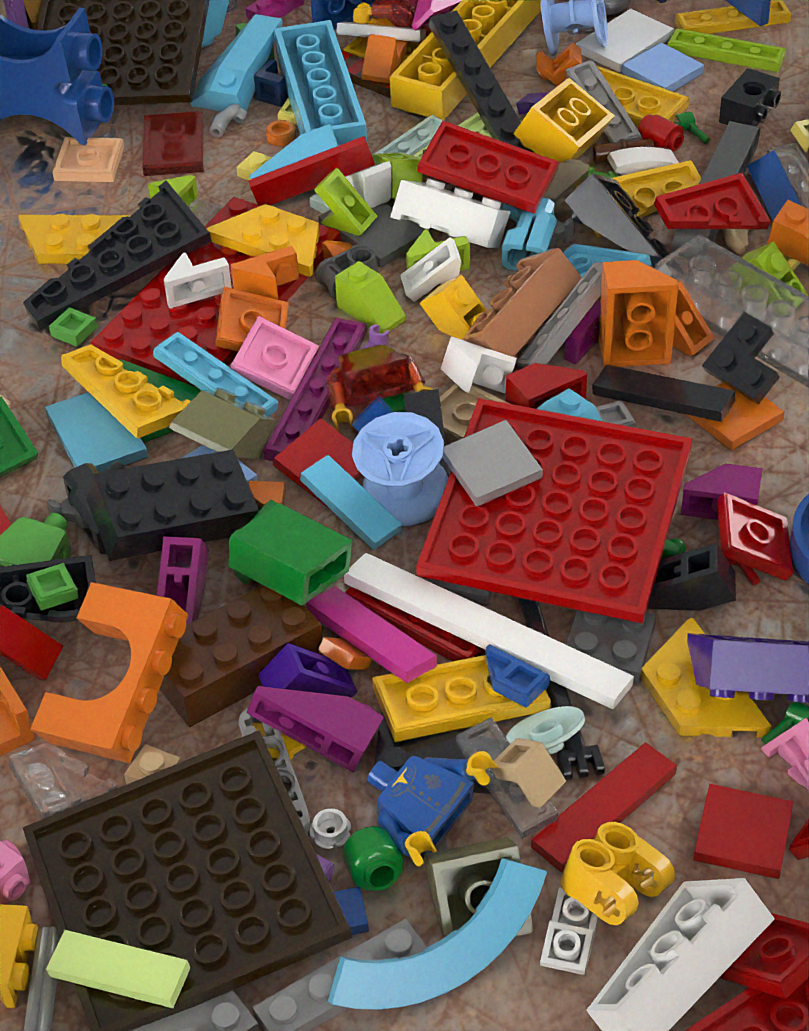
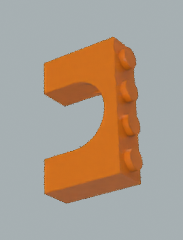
[30,582,188,764]

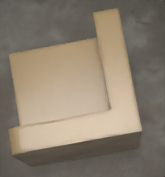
[491,738,566,808]

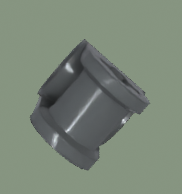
[315,244,378,299]

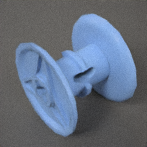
[541,0,608,56]
[352,412,449,526]

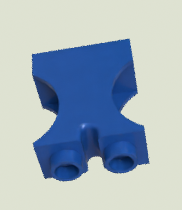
[0,8,114,145]

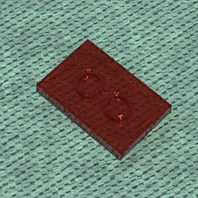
[142,111,204,176]

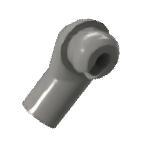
[209,104,247,138]

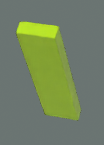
[668,28,787,73]

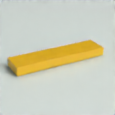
[675,0,791,34]

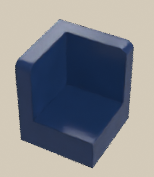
[254,59,289,107]

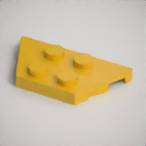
[207,204,319,277]
[18,214,131,264]
[640,618,771,738]

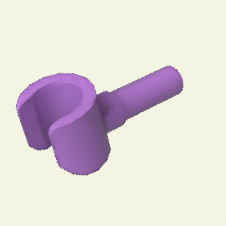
[351,325,389,365]

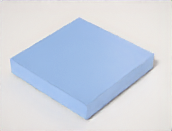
[622,42,704,92]

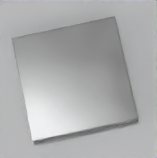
[442,420,543,507]

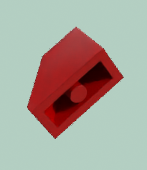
[505,363,587,409]

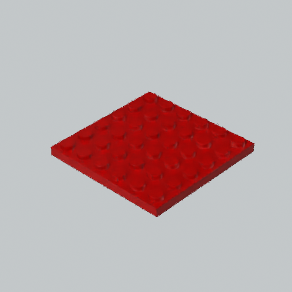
[416,398,693,624]

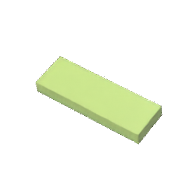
[46,930,190,1008]

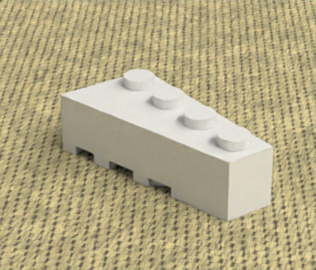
[586,878,775,1031]

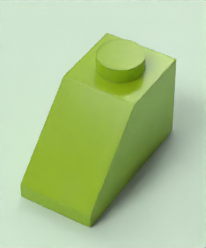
[373,152,422,203]
[335,261,406,334]

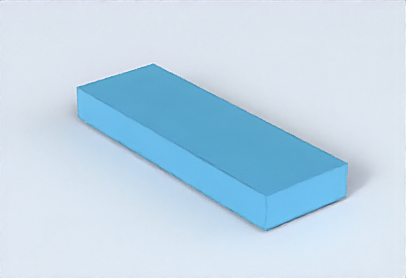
[300,455,402,550]

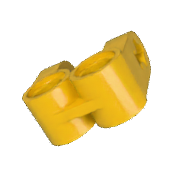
[560,822,675,925]

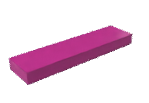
[306,587,437,683]

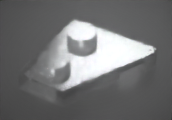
[9,742,118,820]

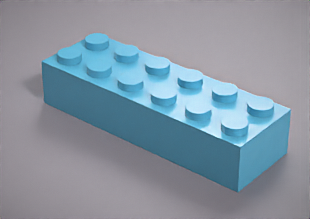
[274,20,367,145]

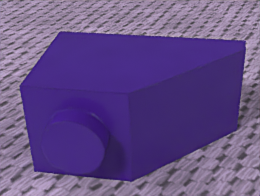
[258,643,358,698]

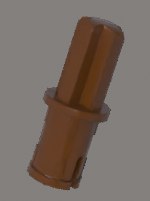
[593,139,654,163]

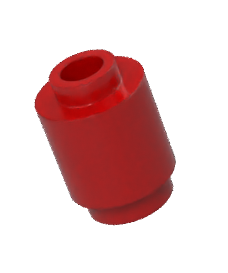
[638,114,684,152]

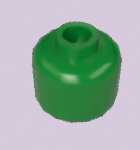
[342,826,404,891]

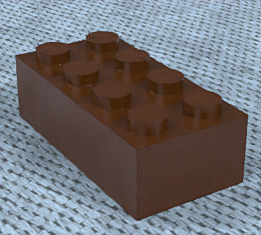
[160,585,323,728]

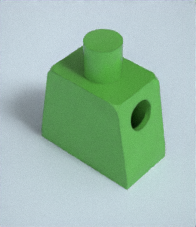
[0,513,71,567]

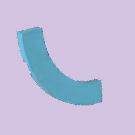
[328,858,547,1010]

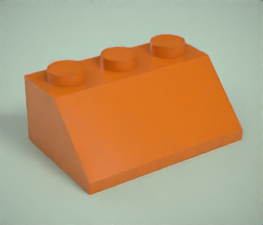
[598,260,678,368]

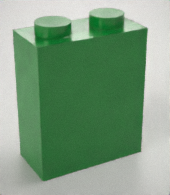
[228,503,353,606]

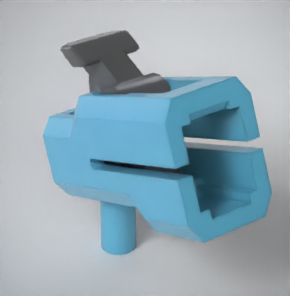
[501,198,575,271]

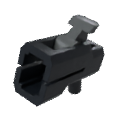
[47,461,125,554]

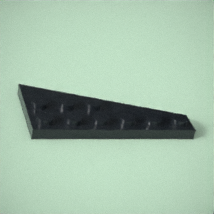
[23,180,212,330]

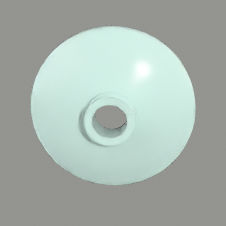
[505,706,585,754]

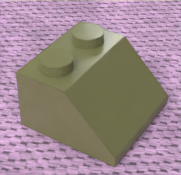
[169,388,276,459]
[424,837,534,938]

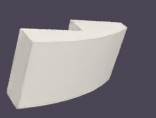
[607,147,679,176]
[540,888,599,975]

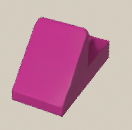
[245,0,304,20]

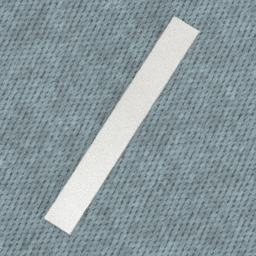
[344,553,634,709]

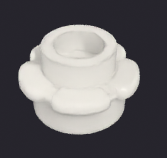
[309,809,351,849]

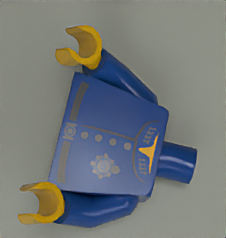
[367,751,497,866]

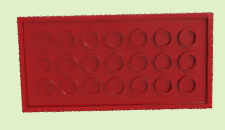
[90,197,341,387]

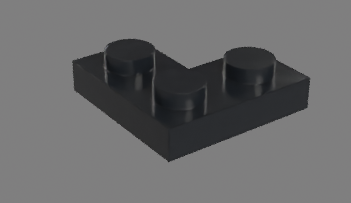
[702,312,780,405]

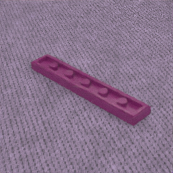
[263,318,367,461]

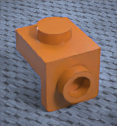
[536,42,582,86]

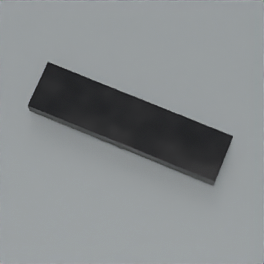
[592,365,736,422]

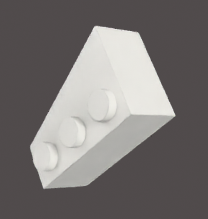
[390,178,510,248]

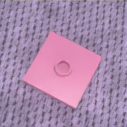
[230,316,319,400]

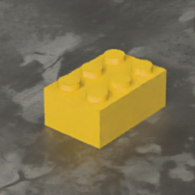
[513,78,615,163]

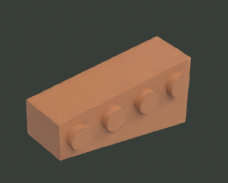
[462,247,582,360]

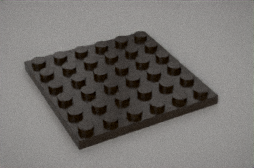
[22,730,353,1031]

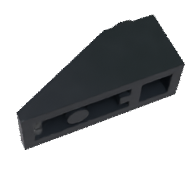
[647,543,736,611]

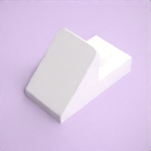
[345,161,392,208]
[400,237,461,302]
[164,253,232,308]
[441,336,517,393]

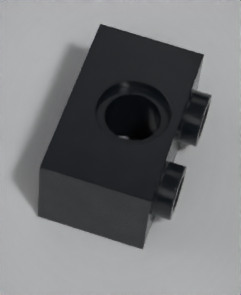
[719,68,781,126]

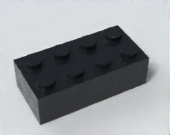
[86,449,259,561]

